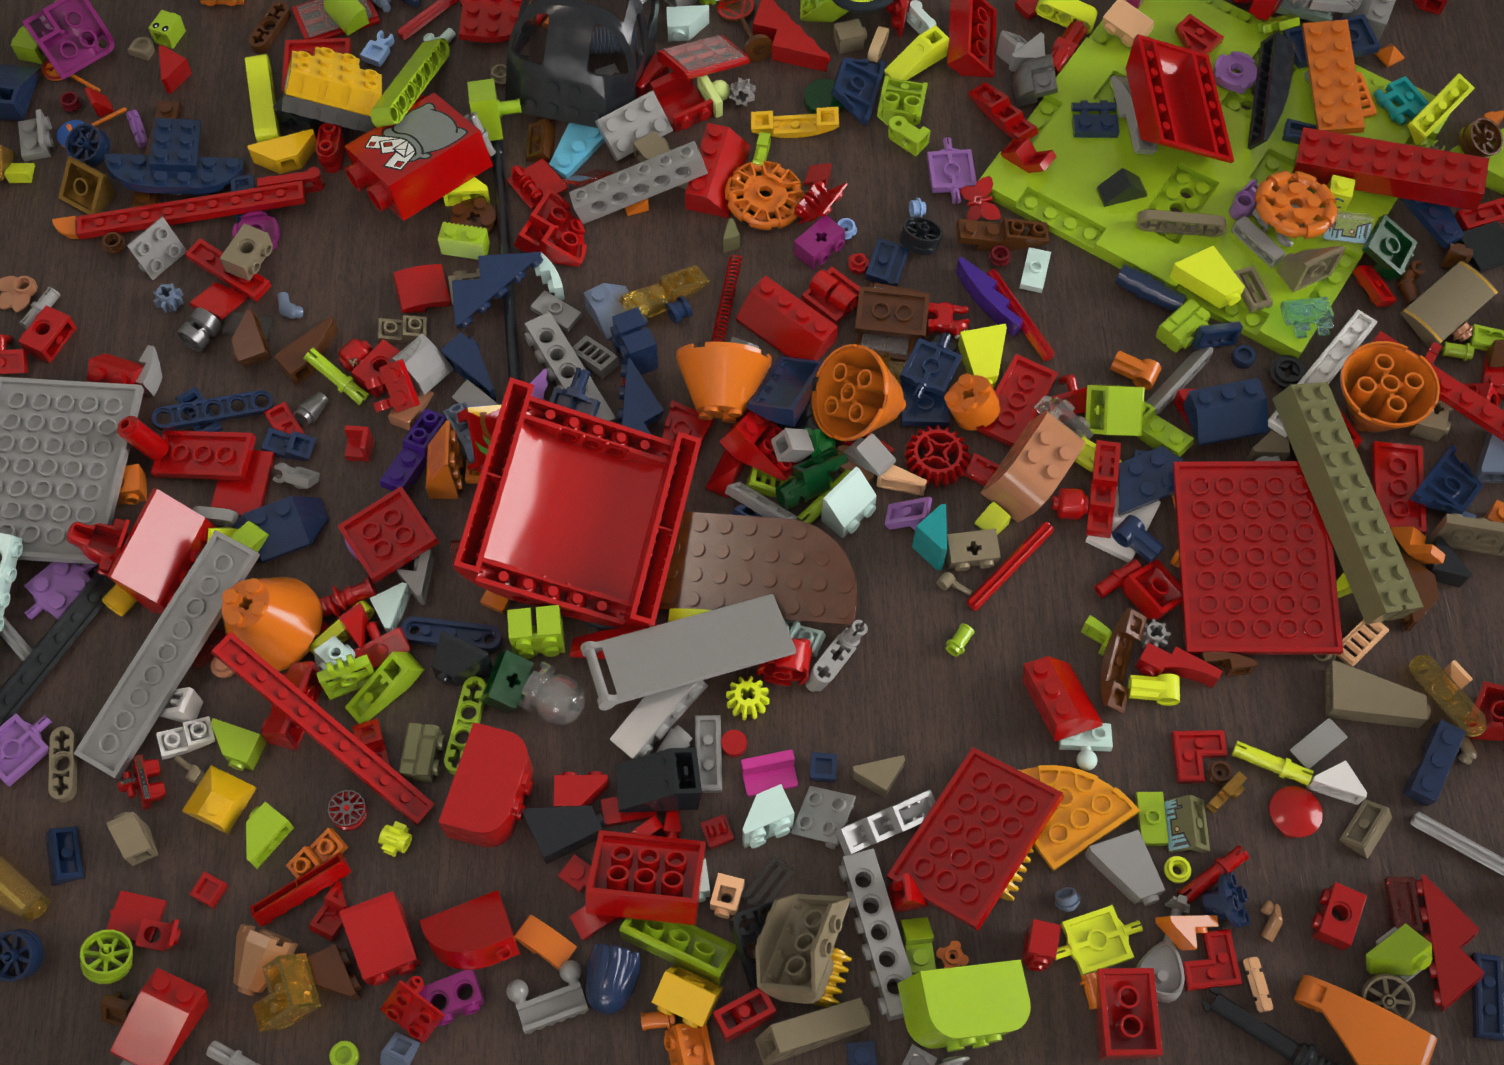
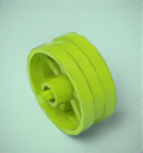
[80,930,133,984]

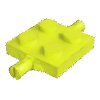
[1055,905,1143,976]

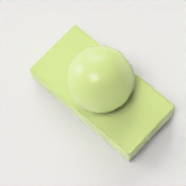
[697,75,730,118]

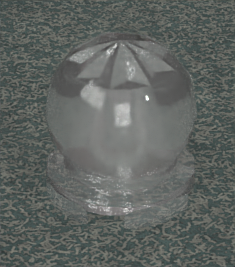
[518,662,585,726]

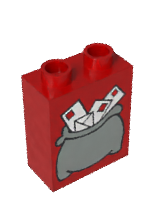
[344,93,493,221]

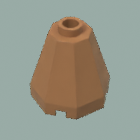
[233,924,298,996]

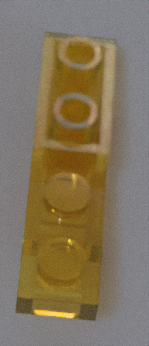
[619,265,710,318]

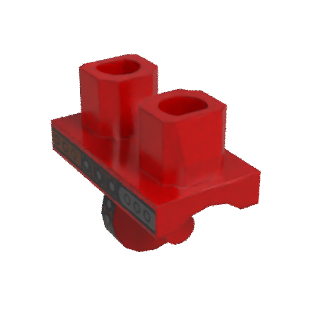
[117,755,166,810]

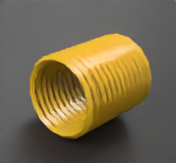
[102,584,137,616]

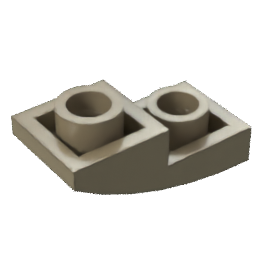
[377,315,427,343]

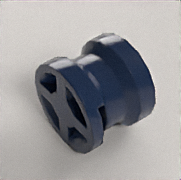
[665,295,693,324]

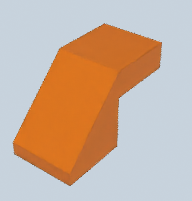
[1391,527,1445,564]

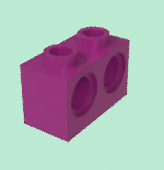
[420,970,486,1026]

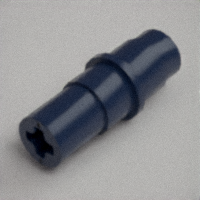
[1115,264,1186,313]

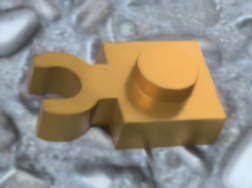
[1206,771,1247,814]

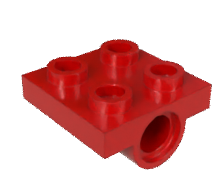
[801,266,860,325]

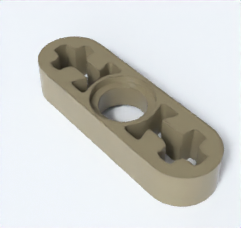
[48,726,78,803]

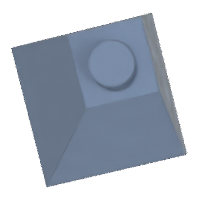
[583,283,648,342]

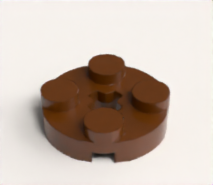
[451,197,497,236]

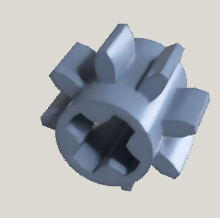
[153,283,184,313]

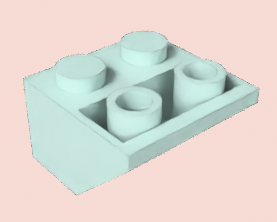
[742,784,794,849]

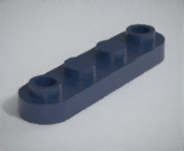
[401,616,503,652]

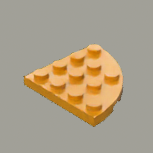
[1018,765,1140,872]

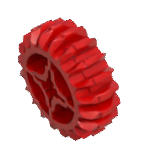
[904,425,970,488]

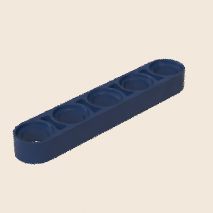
[152,390,273,431]

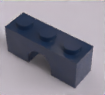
[1402,720,1466,806]

